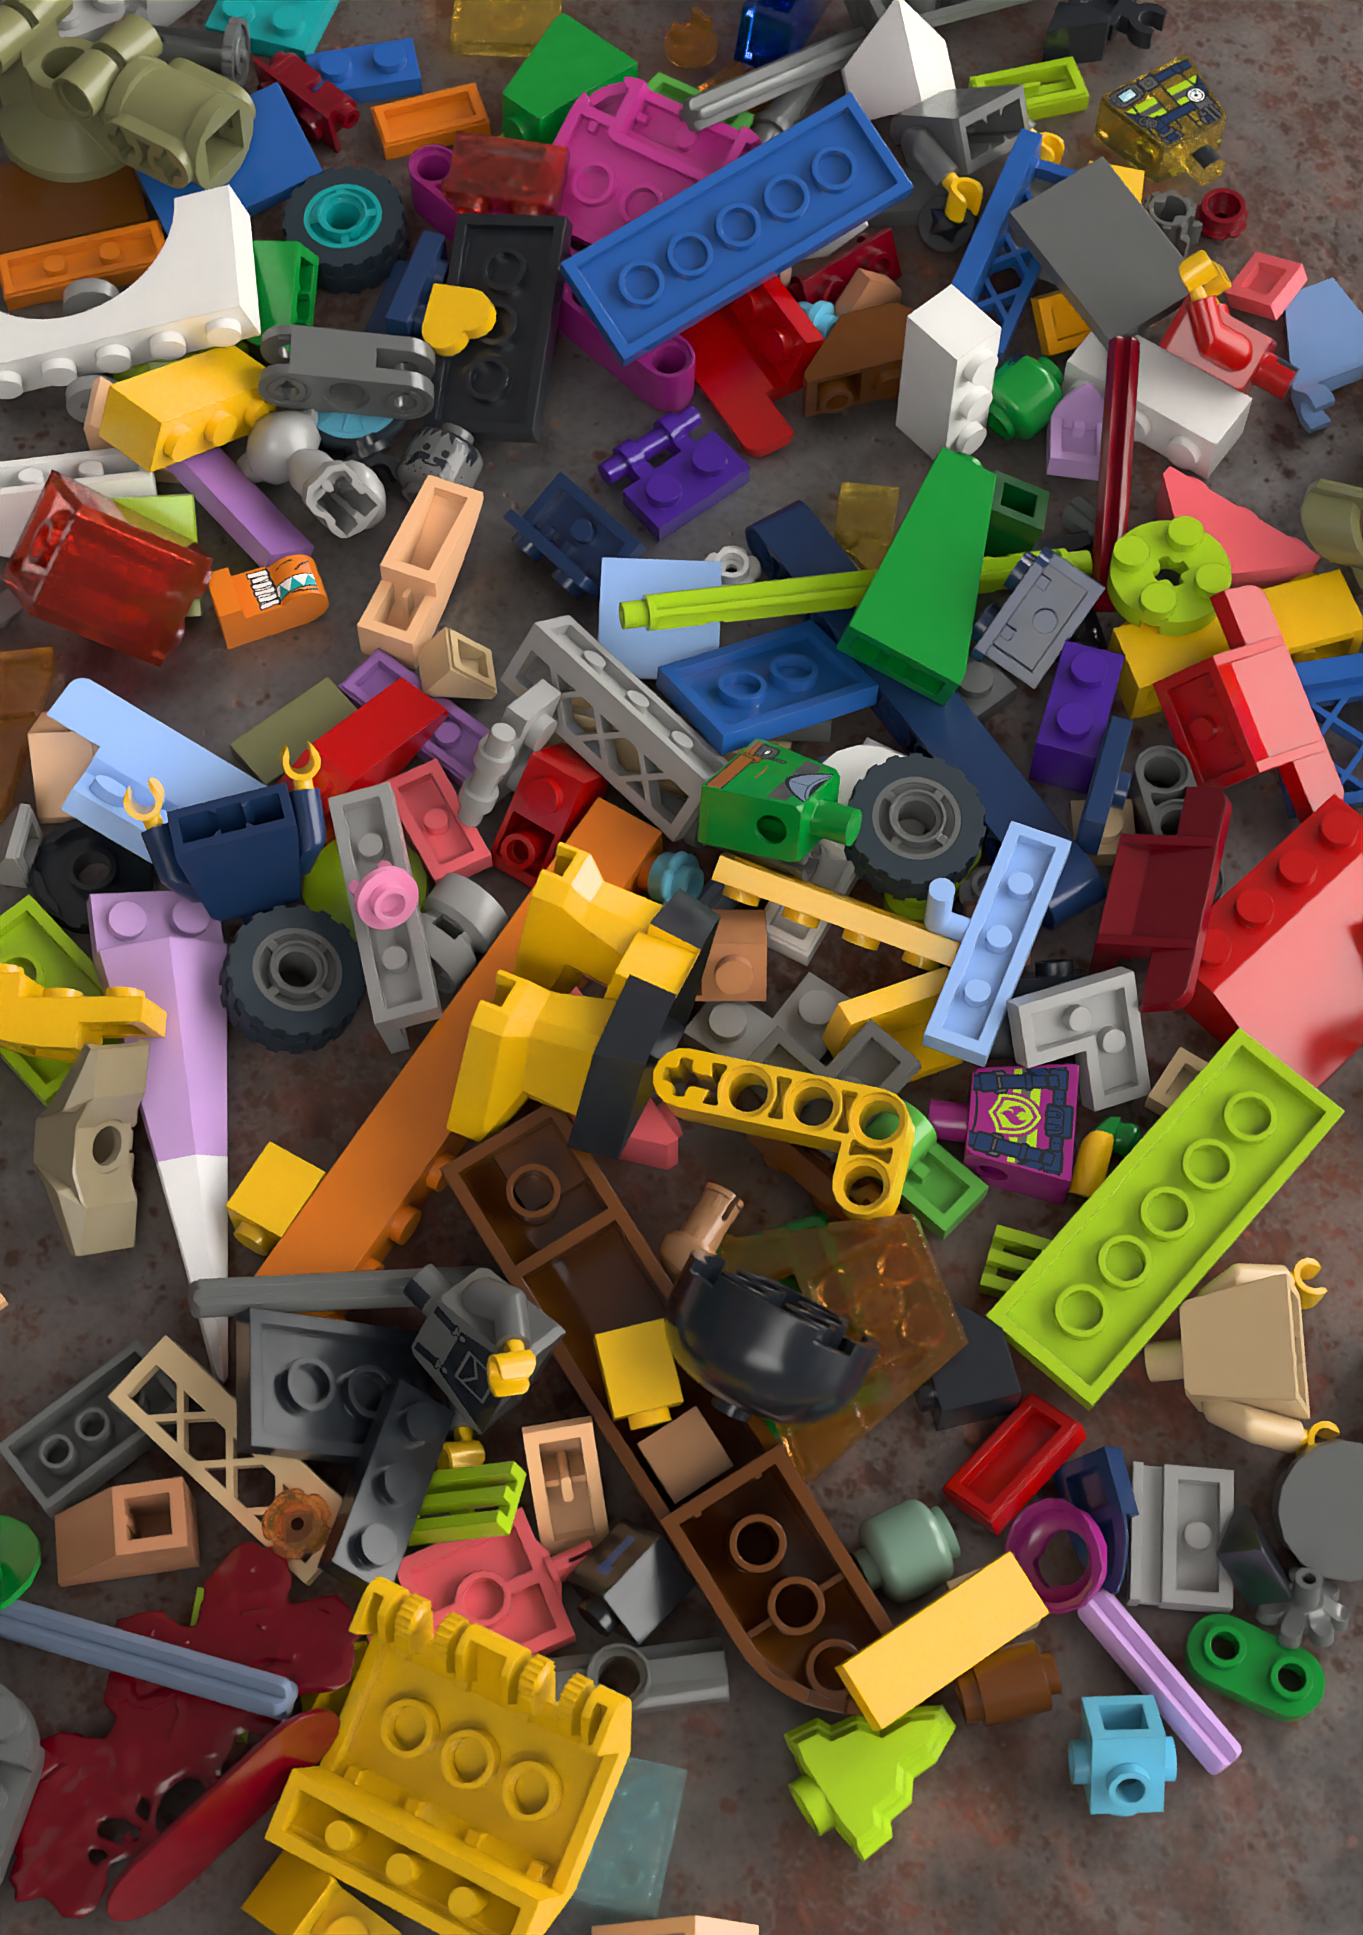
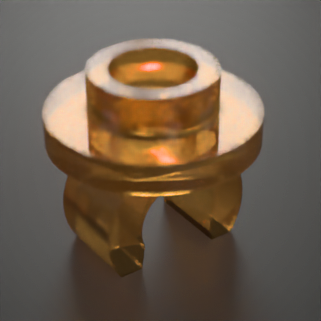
[664,6,718,69]

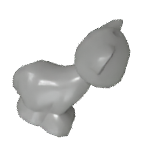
[236,408,386,538]

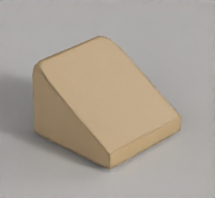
[418,627,497,699]

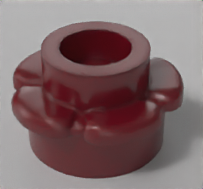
[1194,188,1248,241]

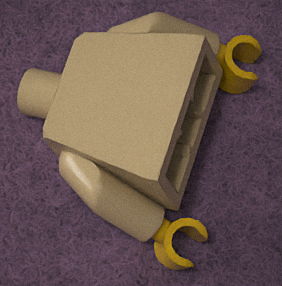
[1145,1258,1340,1457]

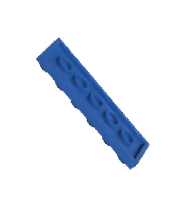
[560,92,914,368]

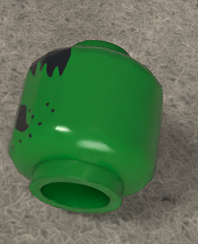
[987,353,1064,441]

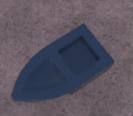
[1053,1446,1139,1594]

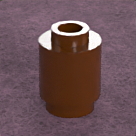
[952,1640,1062,1728]

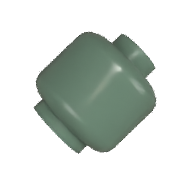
[851,1499,961,1604]

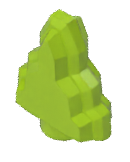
[784,1705,956,1862]

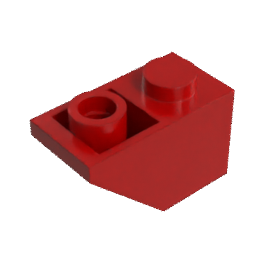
[490,742,610,888]

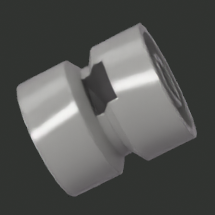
[421,873,509,994]

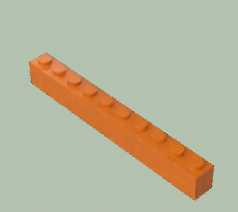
[254,797,663,1321]

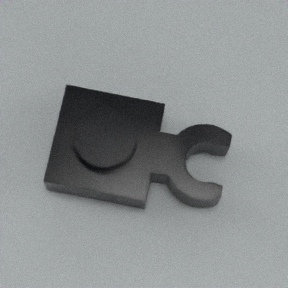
[1068,0,1168,49]

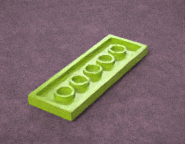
[985,1027,1345,1411]

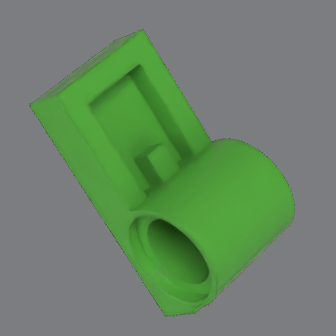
[865,1100,989,1241]

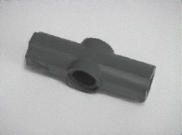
[550,1636,730,1720]

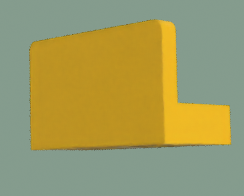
[822,966,964,1083]

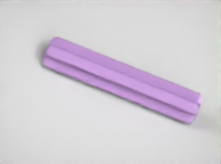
[1077,1588,1242,1775]

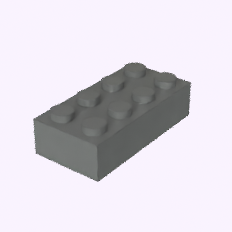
[0,1339,192,1522]

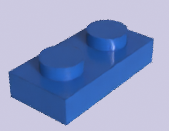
[306,38,423,104]

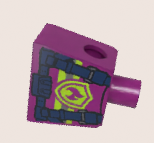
[927,1064,1079,1204]

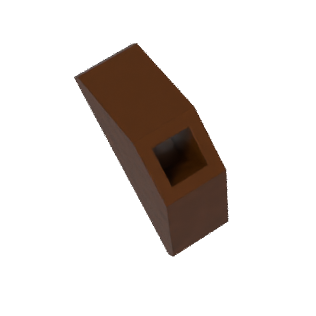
[801,302,915,417]

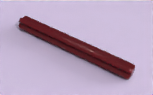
[1091,336,1140,613]

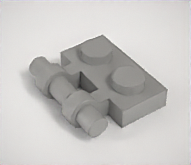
[457,679,562,827]

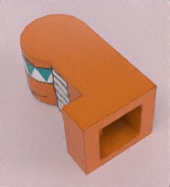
[205,554,329,650]

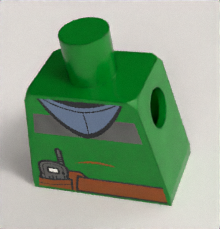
[698,738,862,862]

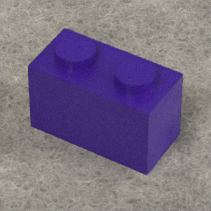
[1028,640,1125,794]

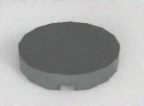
[1271,1439,1363,1582]

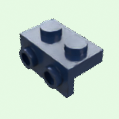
[364,230,450,363]
[503,471,649,601]

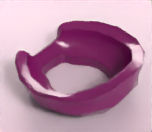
[1005,1498,1107,1614]

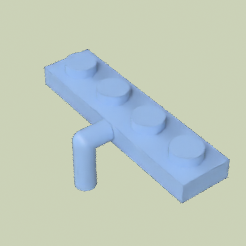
[922,821,1072,1067]

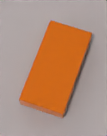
[370,82,491,161]

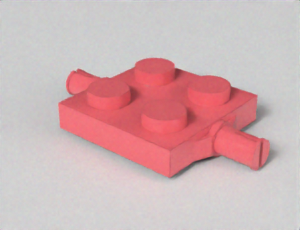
[366,1507,593,1657]

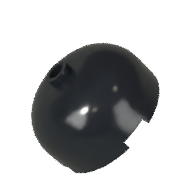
[665,1250,881,1425]

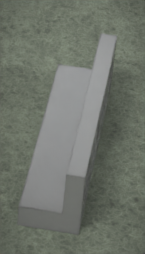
[500,615,728,842]
[328,782,443,1054]

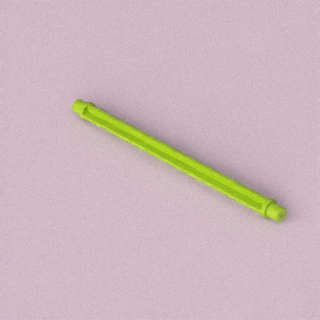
[618,548,1092,631]

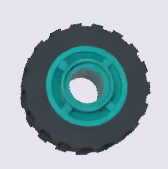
[282,166,411,294]

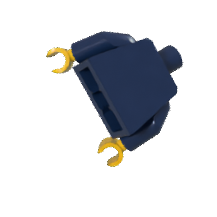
[123,741,326,926]

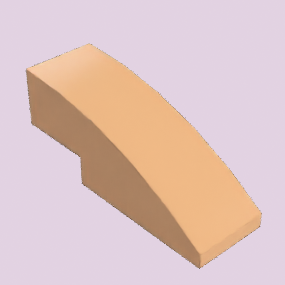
[357,475,484,671]

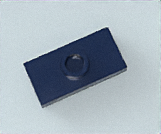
[1075,716,1134,856]

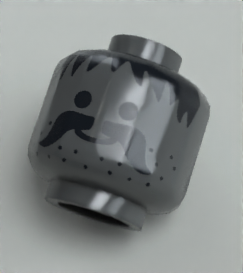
[397,423,483,504]

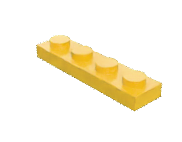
[711,851,961,971]

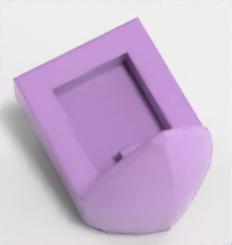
[1046,382,1104,481]

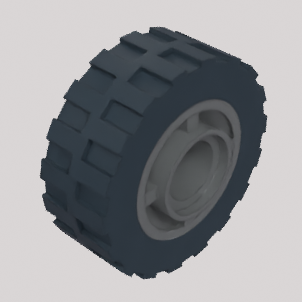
[844,753,986,901]
[219,905,367,1054]

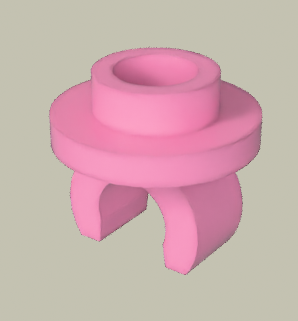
[348,860,419,930]

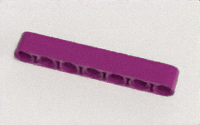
[408,145,695,412]

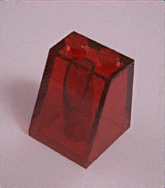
[1,469,213,668]

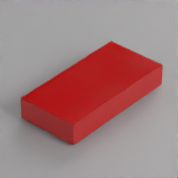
[942,1392,1087,1535]

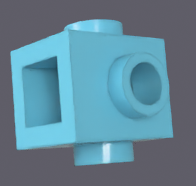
[1068,1695,1177,1817]

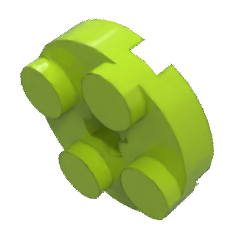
[1107,516,1232,636]

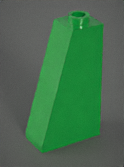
[836,446,997,706]

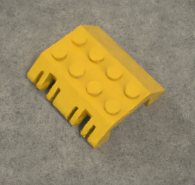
[264,1576,632,1935]

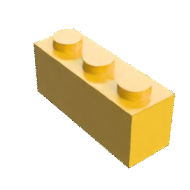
[98,345,276,473]

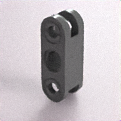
[258,324,436,419]

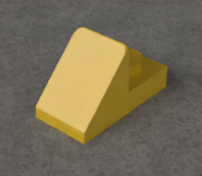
[241,1849,402,1935]

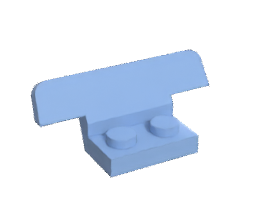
[46,678,267,863]

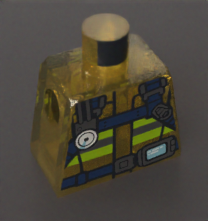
[1094,53,1227,186]

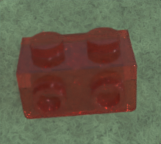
[440,131,570,215]

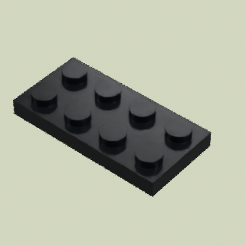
[423,213,573,444]

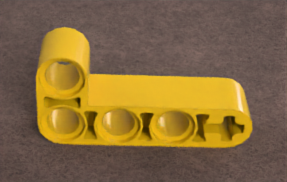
[653,1048,915,1227]

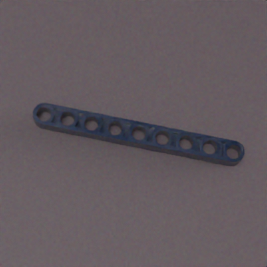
[745,500,1106,931]

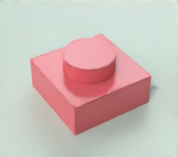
[1224,251,1308,321]

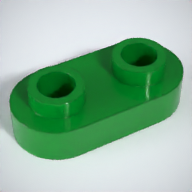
[1183,1614,1325,1722]

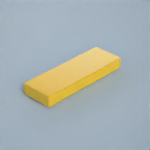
[835,1551,1049,1732]

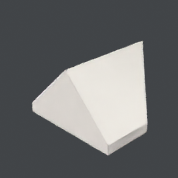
[841,0,956,120]

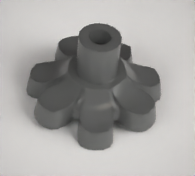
[1255,1566,1349,1649]

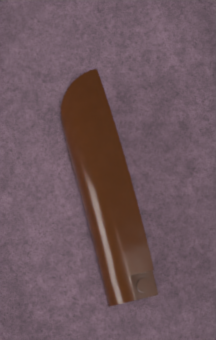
[439,1104,894,1715]

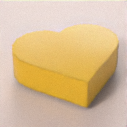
[422,283,496,357]

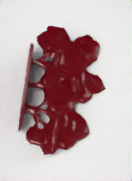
[9,1542,362,1921]

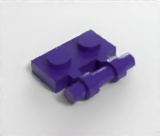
[597,405,750,542]

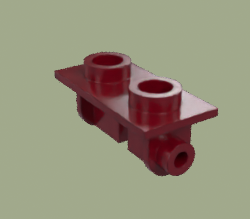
[252,51,360,153]
[786,227,902,306]

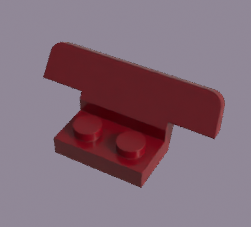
[1089,787,1232,1013]

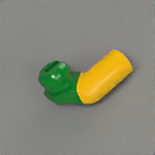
[1068,1116,1141,1198]

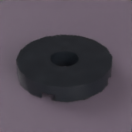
[30,819,158,934]

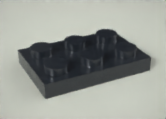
[236,1307,430,1465]

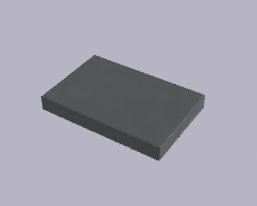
[1007,156,1205,351]

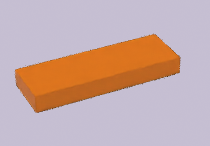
[0,219,165,311]

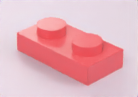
[381,758,493,887]

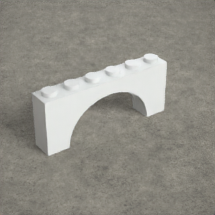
[0,185,261,399]

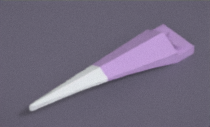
[86,891,228,1385]

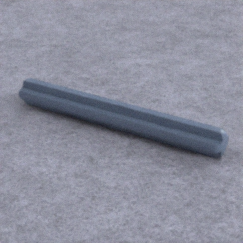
[0,1600,298,1720]

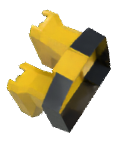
[446,842,721,1160]

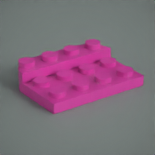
[521,77,763,247]

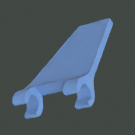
[1283,277,1363,433]

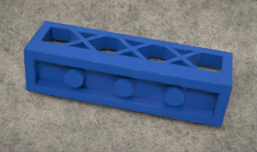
[951,128,1077,363]

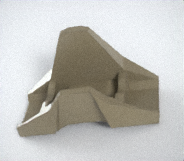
[33,1039,150,1256]

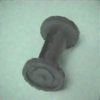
[122,5,250,89]

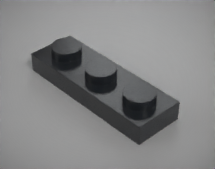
[317,1379,455,1594]

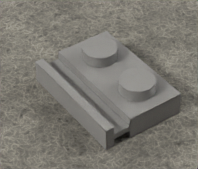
[1126,1461,1234,1614]

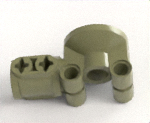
[0,0,256,190]

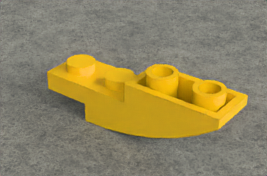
[0,963,167,1063]

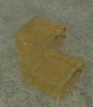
[834,481,900,570]

